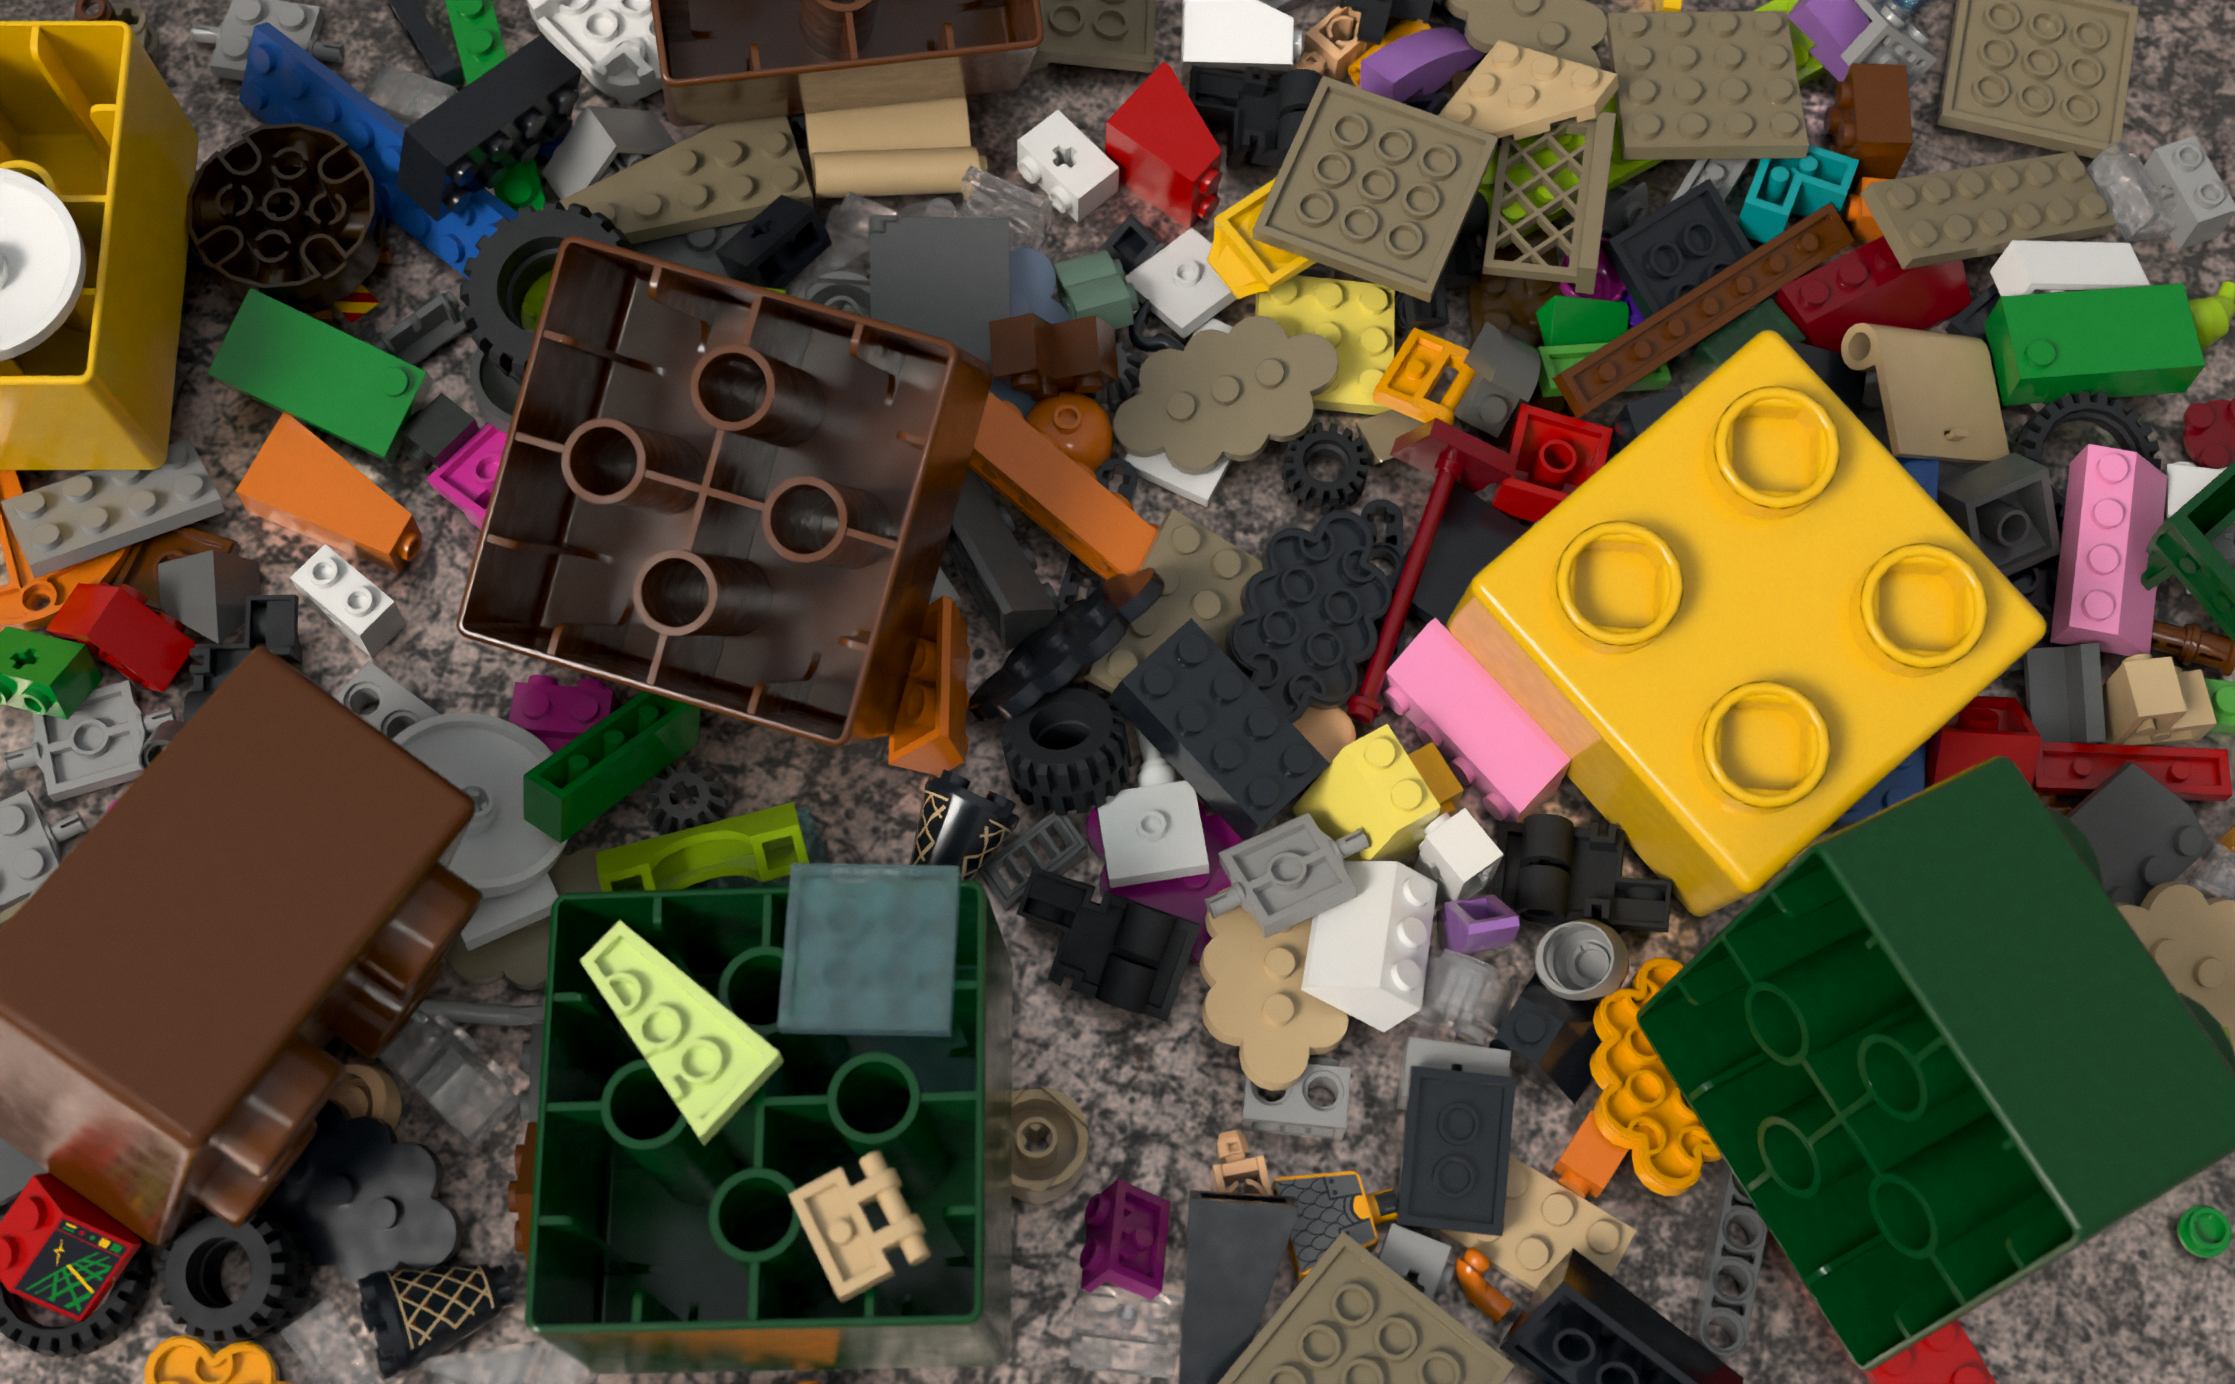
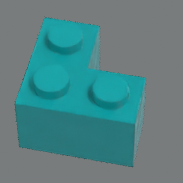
[1737,144,1859,243]

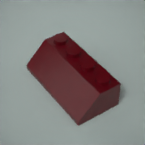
[1768,236,1972,353]

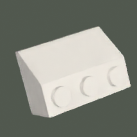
[1301,861,1438,1032]

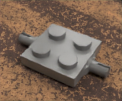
[190,0,345,81]
[3,680,177,802]
[0,790,87,913]
[1205,812,1369,938]

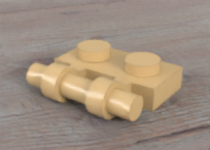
[788,1151,931,1302]

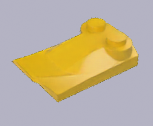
[1207,178,1316,299]

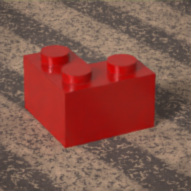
[45,582,196,692]

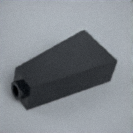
[1178,1190,1298,1384]

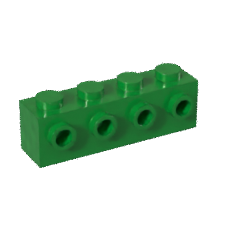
[523,691,700,844]

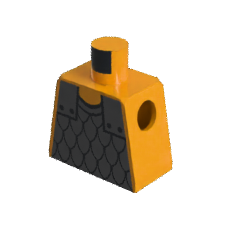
[1272,1171,1398,1285]

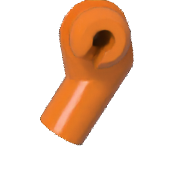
[1454,1247,1514,1324]

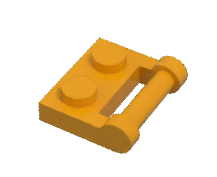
[1373,327,1477,426]

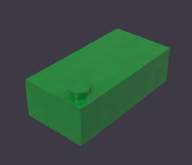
[1984,283,2205,406]
[207,288,434,465]

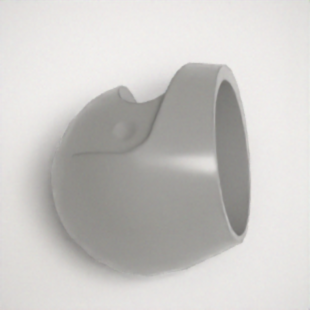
[1535,918,1630,1001]

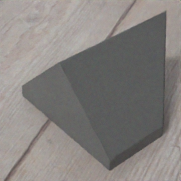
[158,550,261,644]

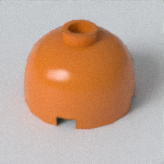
[1024,391,1114,473]

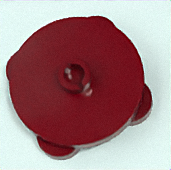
[2183,397,2235,469]

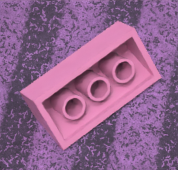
[2050,444,2168,657]
[1381,617,1572,823]

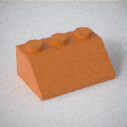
[888,596,970,776]

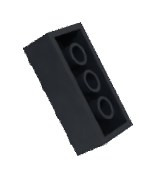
[396,35,582,222]
[1109,618,1330,841]

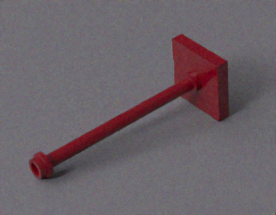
[1346,418,1518,724]

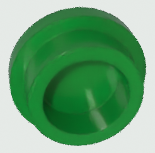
[2177,1205,2231,1258]

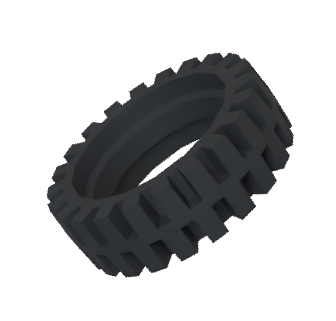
[2011,391,2161,533]
[0,1232,152,1358]

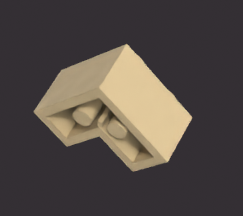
[2102,654,2217,746]

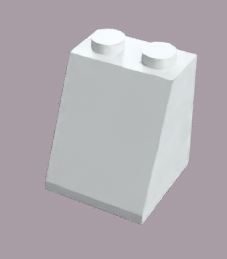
[1181,0,1302,75]

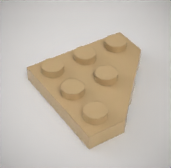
[1438,40,1619,141]

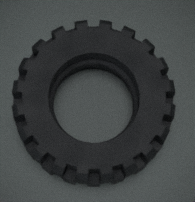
[460,201,637,386]

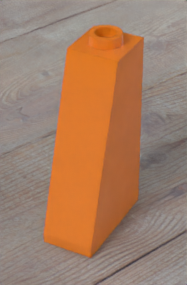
[236,413,422,574]

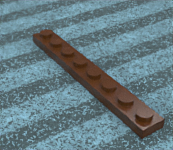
[1552,202,1855,419]

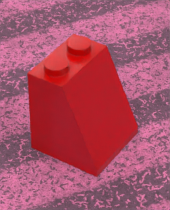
[1105,61,1222,230]

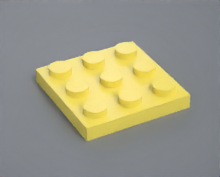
[1255,275,1395,415]

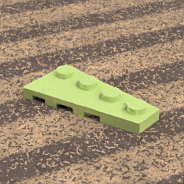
[580,921,784,1145]

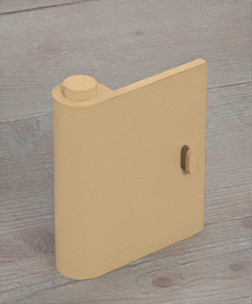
[805,95,987,199]
[1841,323,2010,464]

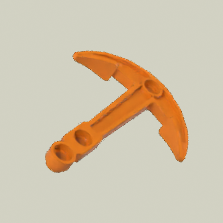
[0,470,133,632]

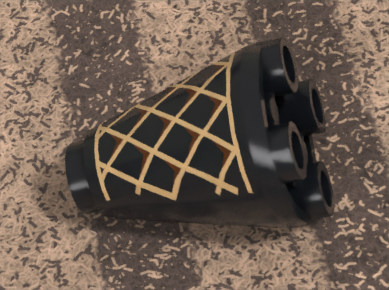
[906,769,1020,882]
[358,1264,514,1380]

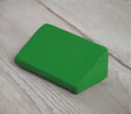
[1536,295,1629,346]

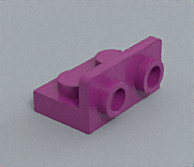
[1079,1179,1171,1300]

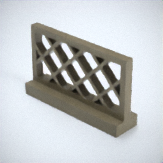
[1483,112,1616,294]

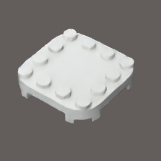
[527,0,663,105]

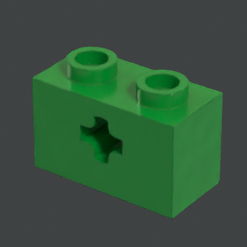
[0,626,103,720]

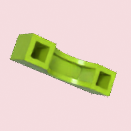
[596,802,811,892]

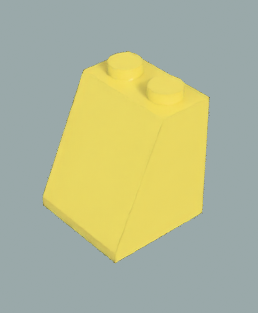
[1292,724,1441,862]

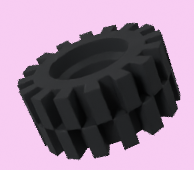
[1282,423,1369,515]

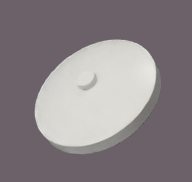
[0,168,86,361]
[392,713,569,898]

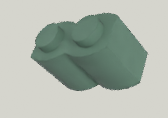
[1052,249,1139,330]

